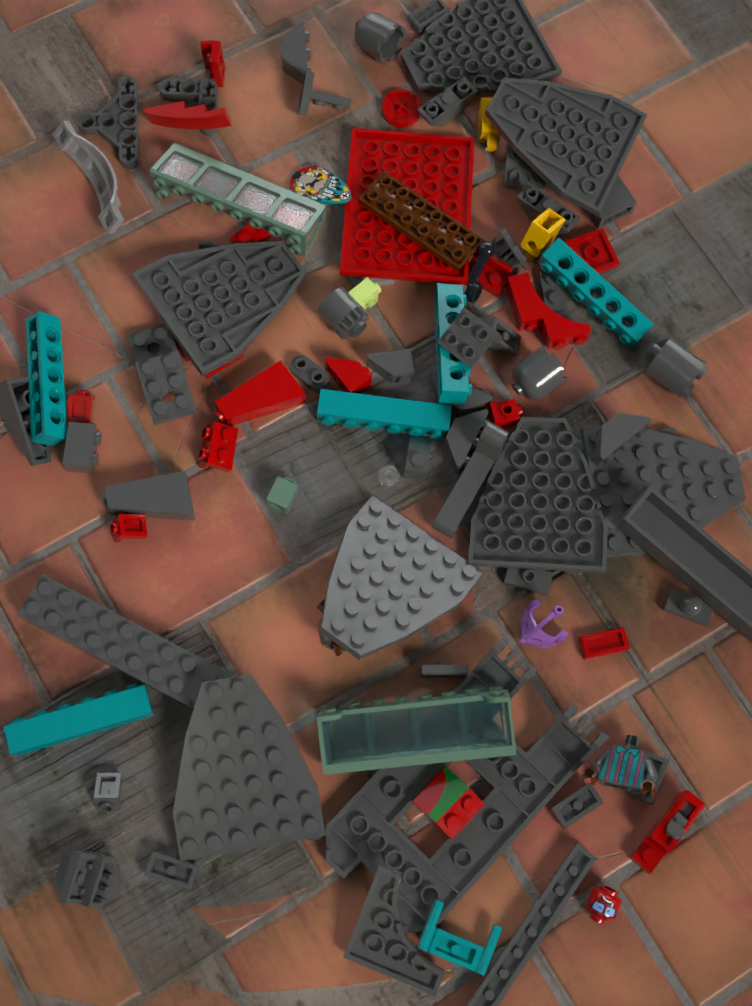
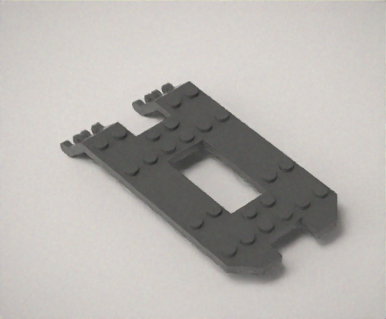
[326,638,609,932]

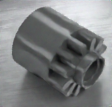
[317,287,369,340]

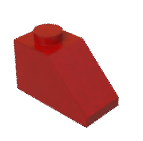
[324,357,372,394]

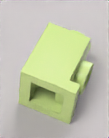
[348,277,381,309]

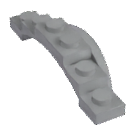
[52,120,125,234]

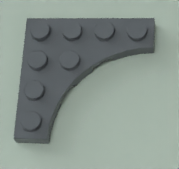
[343,863,445,996]

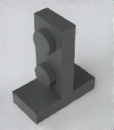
[297,71,352,116]

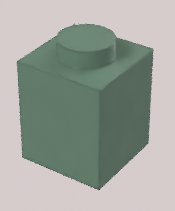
[266,476,299,515]

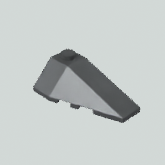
[0,377,51,466]

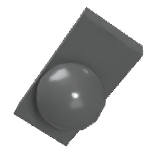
[663,588,713,627]

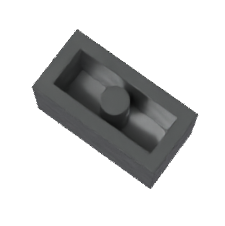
[62,422,102,473]

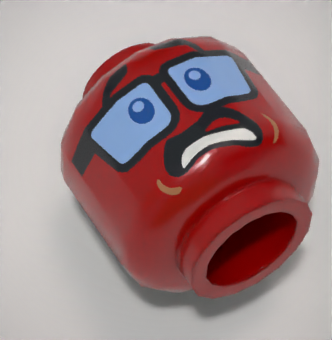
[585,884,622,924]

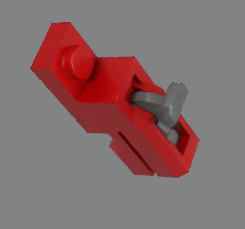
[630,790,705,874]

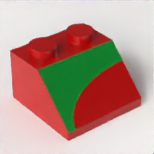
[411,766,485,840]

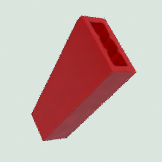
[214,360,306,426]

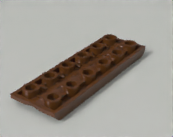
[358,171,485,270]

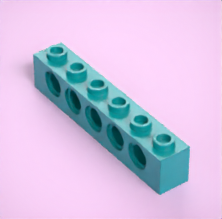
[538,238,654,348]
[434,283,472,404]
[25,311,67,447]

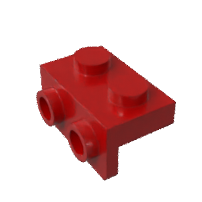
[198,421,238,472]

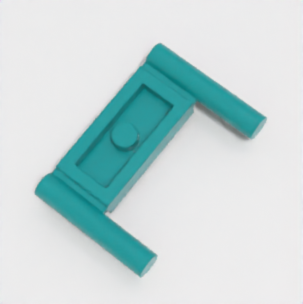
[417,899,502,976]

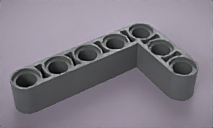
[432,422,509,538]

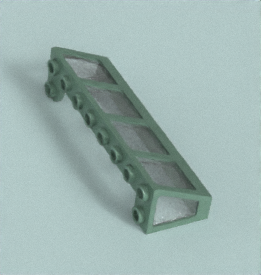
[149,143,326,257]

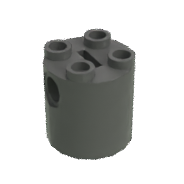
[645,338,708,398]

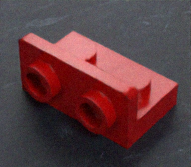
[200,40,226,87]
[468,250,513,298]

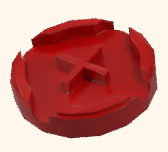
[381,89,421,128]

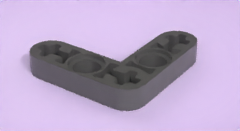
[158,79,218,136]

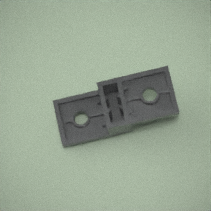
[127,324,197,426]

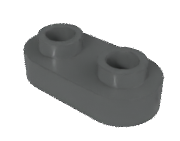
[290,355,329,392]

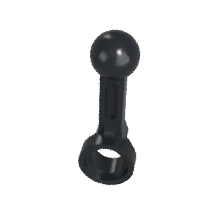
[465,241,495,304]

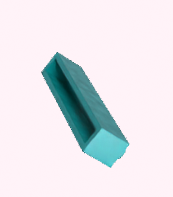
[317,389,452,439]
[4,683,154,757]

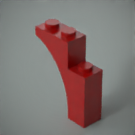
[505,272,591,350]

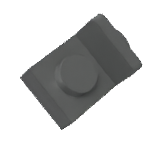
[93,773,122,812]

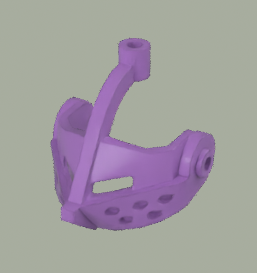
[519,599,569,648]

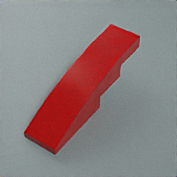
[144,101,231,130]

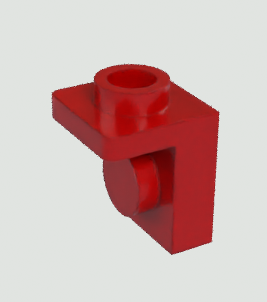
[67,390,95,423]
[110,514,147,542]

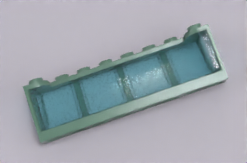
[317,686,516,775]

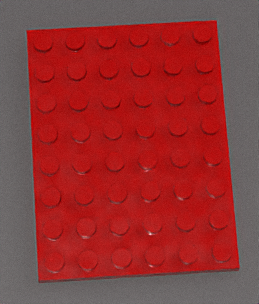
[340,128,475,285]

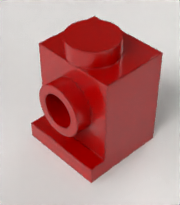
[487,399,523,428]

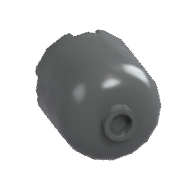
[355,12,406,64]
[512,345,568,400]

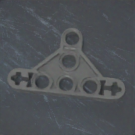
[77,76,139,169]

